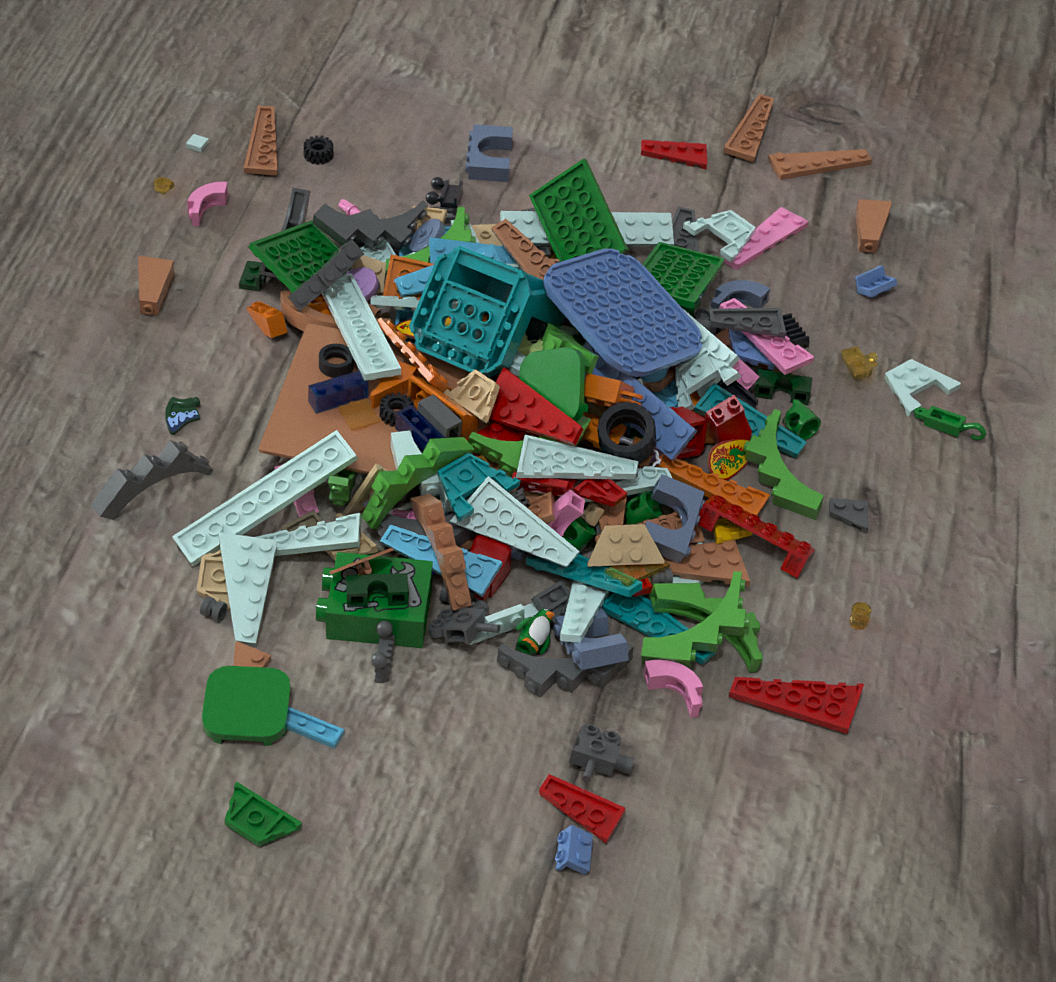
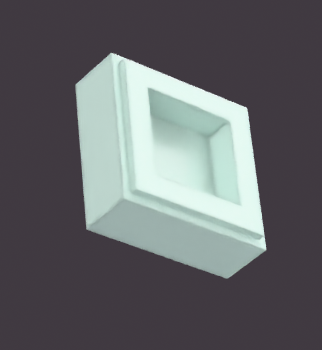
[186,134,209,152]

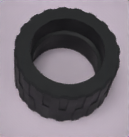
[597,402,656,465]

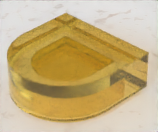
[153,177,174,195]

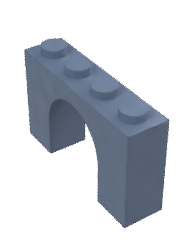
[465,124,513,182]
[645,474,705,563]
[553,608,629,670]

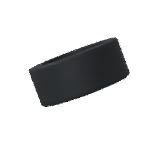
[319,343,354,378]

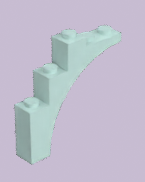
[391,431,473,512]

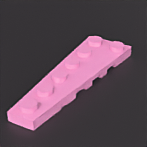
[723,207,809,270]
[719,298,814,375]

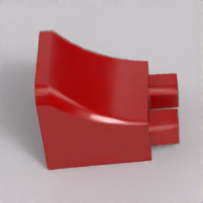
[705,395,752,444]
[670,406,708,459]
[469,534,511,601]

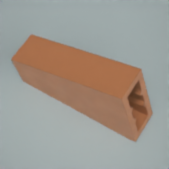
[856,199,892,253]
[138,256,175,316]

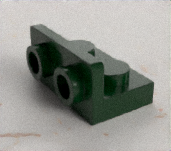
[239,260,266,292]

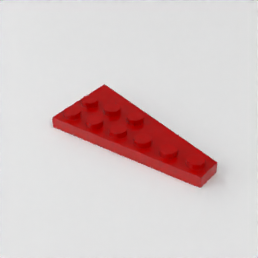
[488,368,584,446]
[728,677,864,734]

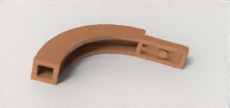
[280,291,391,338]

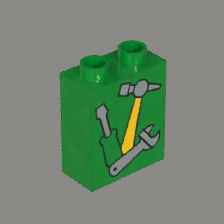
[316,552,433,649]

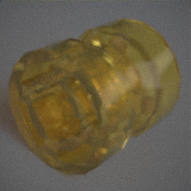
[849,602,872,630]

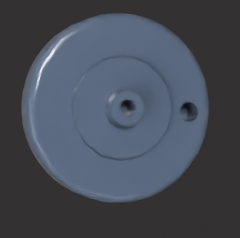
[409,219,445,253]

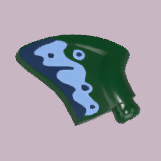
[165,397,200,435]

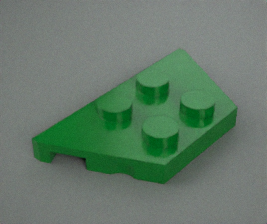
[224,782,302,847]

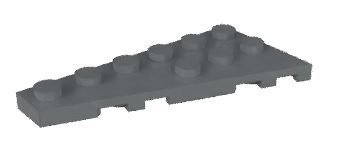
[672,206,699,252]

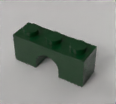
[754,369,813,405]
[346,573,409,608]

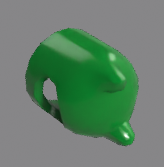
[782,399,821,441]
[624,491,662,525]
[562,517,596,552]

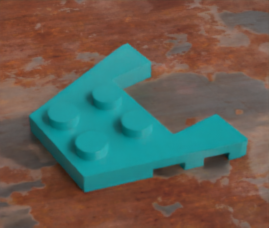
[437,453,520,522]

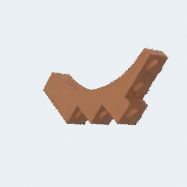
[411,494,472,610]

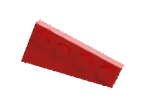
[539,774,626,844]

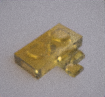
[841,346,878,379]

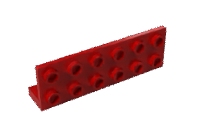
[698,495,815,578]

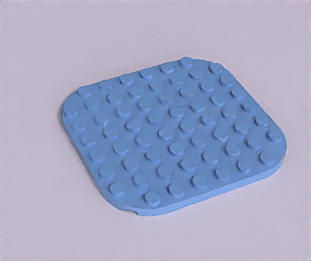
[544,249,703,377]

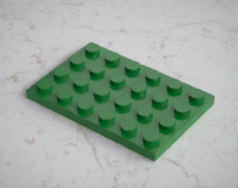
[529,158,628,262]
[248,220,352,293]
[642,242,725,309]

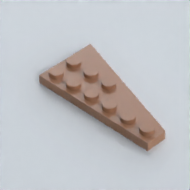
[623,540,751,587]

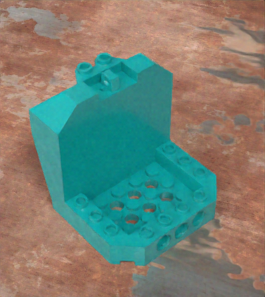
[409,246,566,378]

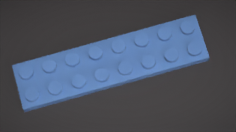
[582,341,697,461]

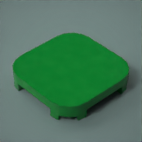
[519,347,589,423]
[202,666,291,746]

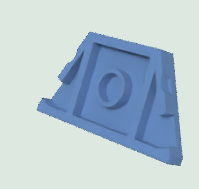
[728,329,775,370]

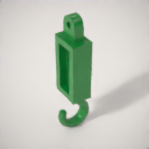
[914,406,987,441]

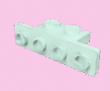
[470,603,539,645]

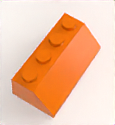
[407,375,478,439]

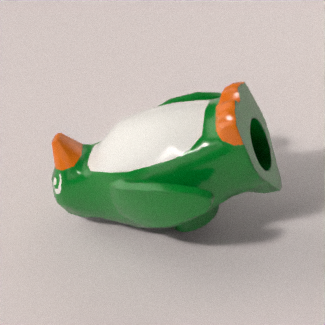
[515,608,555,655]

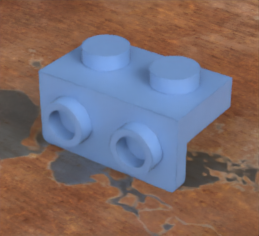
[855,266,897,298]
[555,825,593,875]

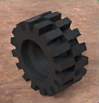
[303,135,334,165]
[379,392,414,427]

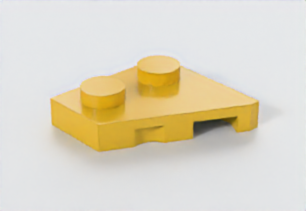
[713,517,752,544]

